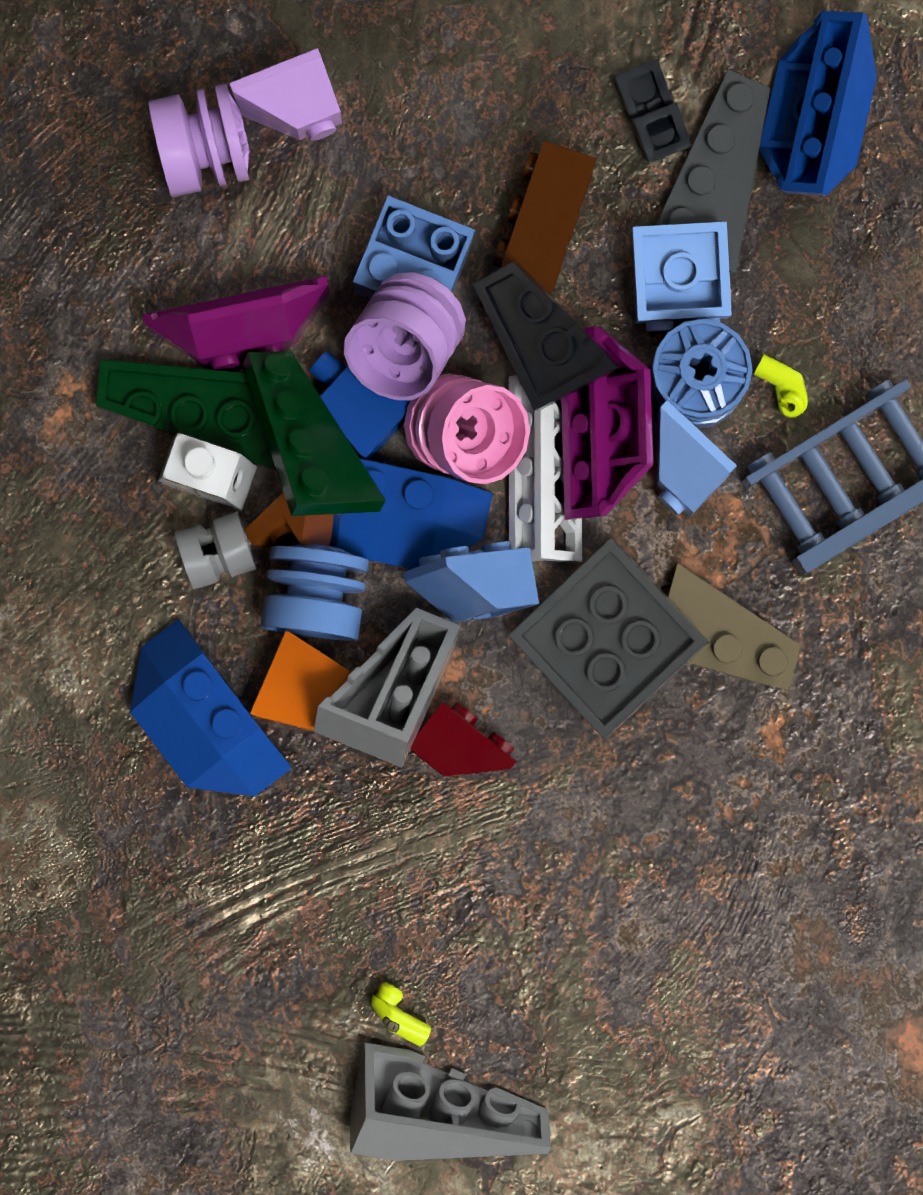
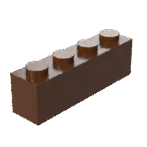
[478,141,597,328]

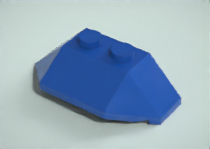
[759,11,877,196]
[330,458,493,570]
[130,619,292,797]

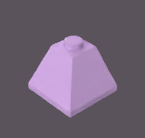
[230,48,342,141]

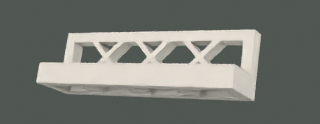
[509,375,582,563]

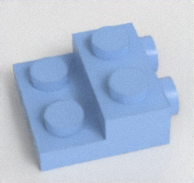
[631,222,732,332]

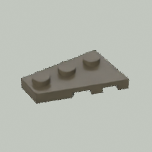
[667,563,801,692]

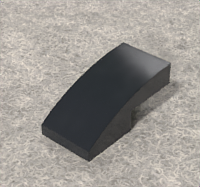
[612,59,692,163]

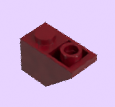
[410,702,517,777]

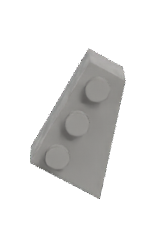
[313,608,460,768]

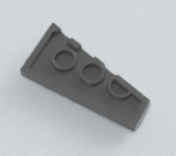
[656,69,770,277]

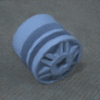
[650,319,753,429]
[260,543,369,641]

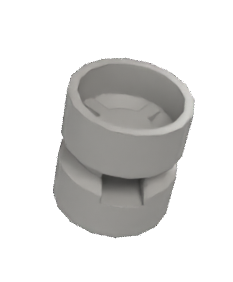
[175,512,257,590]

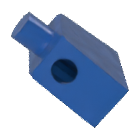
[309,351,411,461]

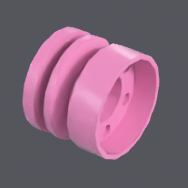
[404,373,530,484]

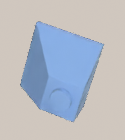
[654,400,737,518]

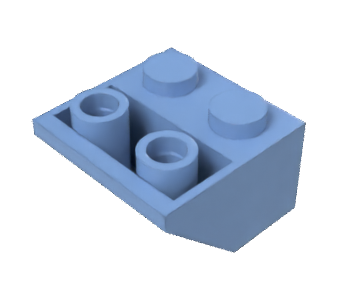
[353,196,475,299]
[403,541,539,623]

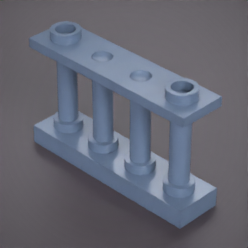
[742,379,923,577]

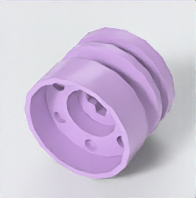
[148,83,250,198]
[344,272,466,400]

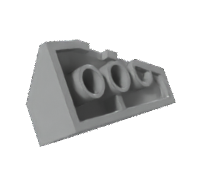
[350,1043,551,1161]

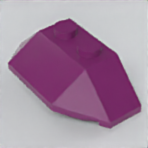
[142,275,330,371]
[561,326,653,520]

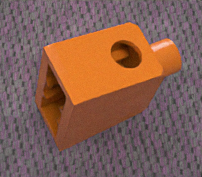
[250,631,351,731]

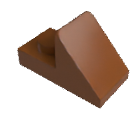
[244,492,334,547]

